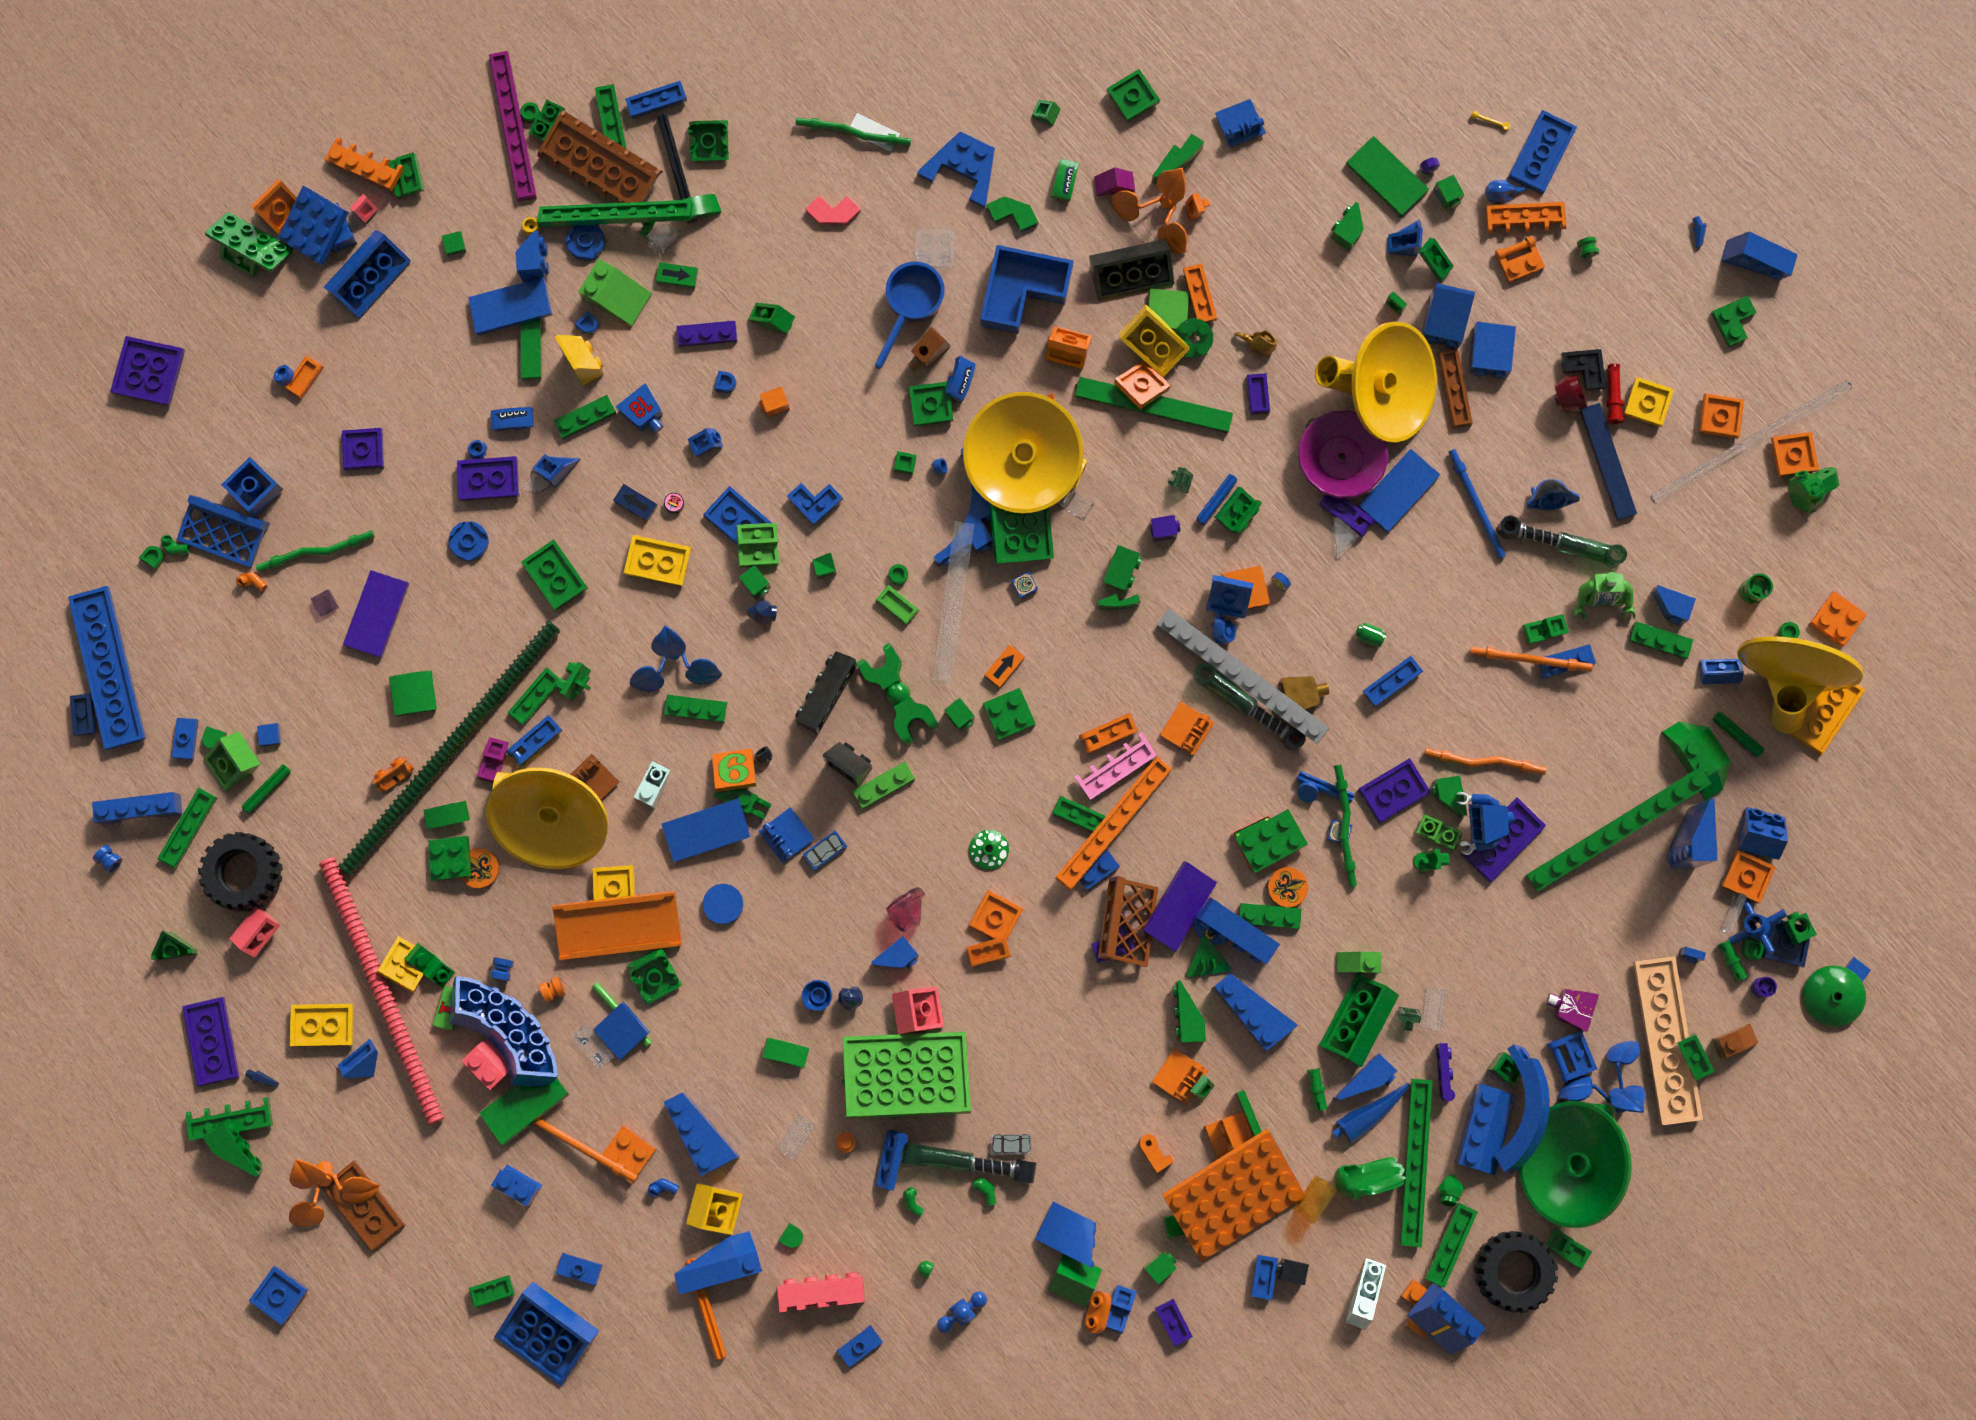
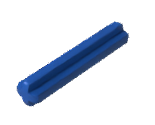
[1196,474,1238,525]
[1296,771,1354,804]

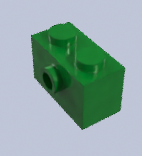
[1103,545,1142,591]

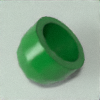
[918,1261,934,1279]

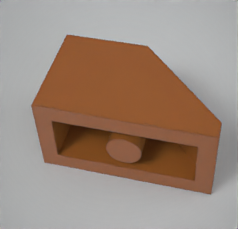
[1712,1024,1758,1058]

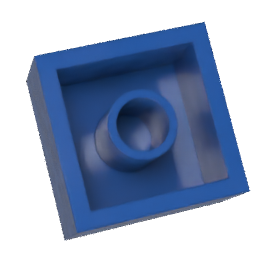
[221,457,283,517]

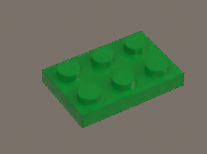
[521,539,589,611]
[1235,809,1308,874]

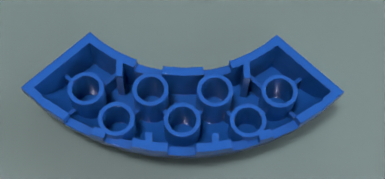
[450,976,558,1086]

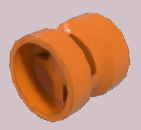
[539,976,566,1003]

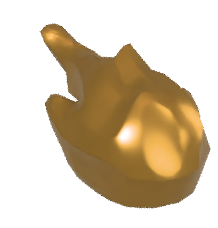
[1234,330,1277,355]

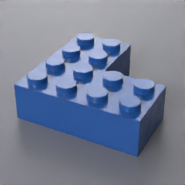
[980,245,1074,334]

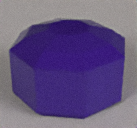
[1419,157,1440,174]

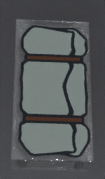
[990,1134,1032,1155]

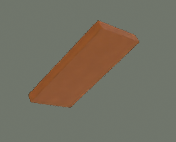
[321,1160,406,1252]

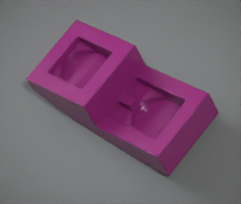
[477,737,509,783]

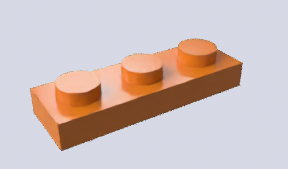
[1183,263,1217,323]

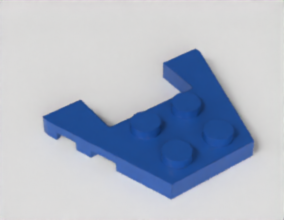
[917,131,995,208]

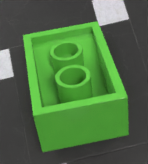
[578,259,652,327]

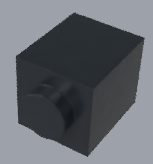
[1276,1258,1309,1285]

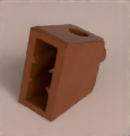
[907,327,950,372]

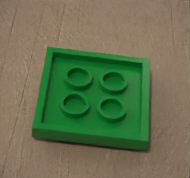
[989,504,1054,564]

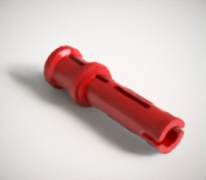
[1606,363,1625,424]

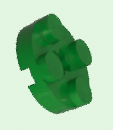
[1175,318,1213,358]

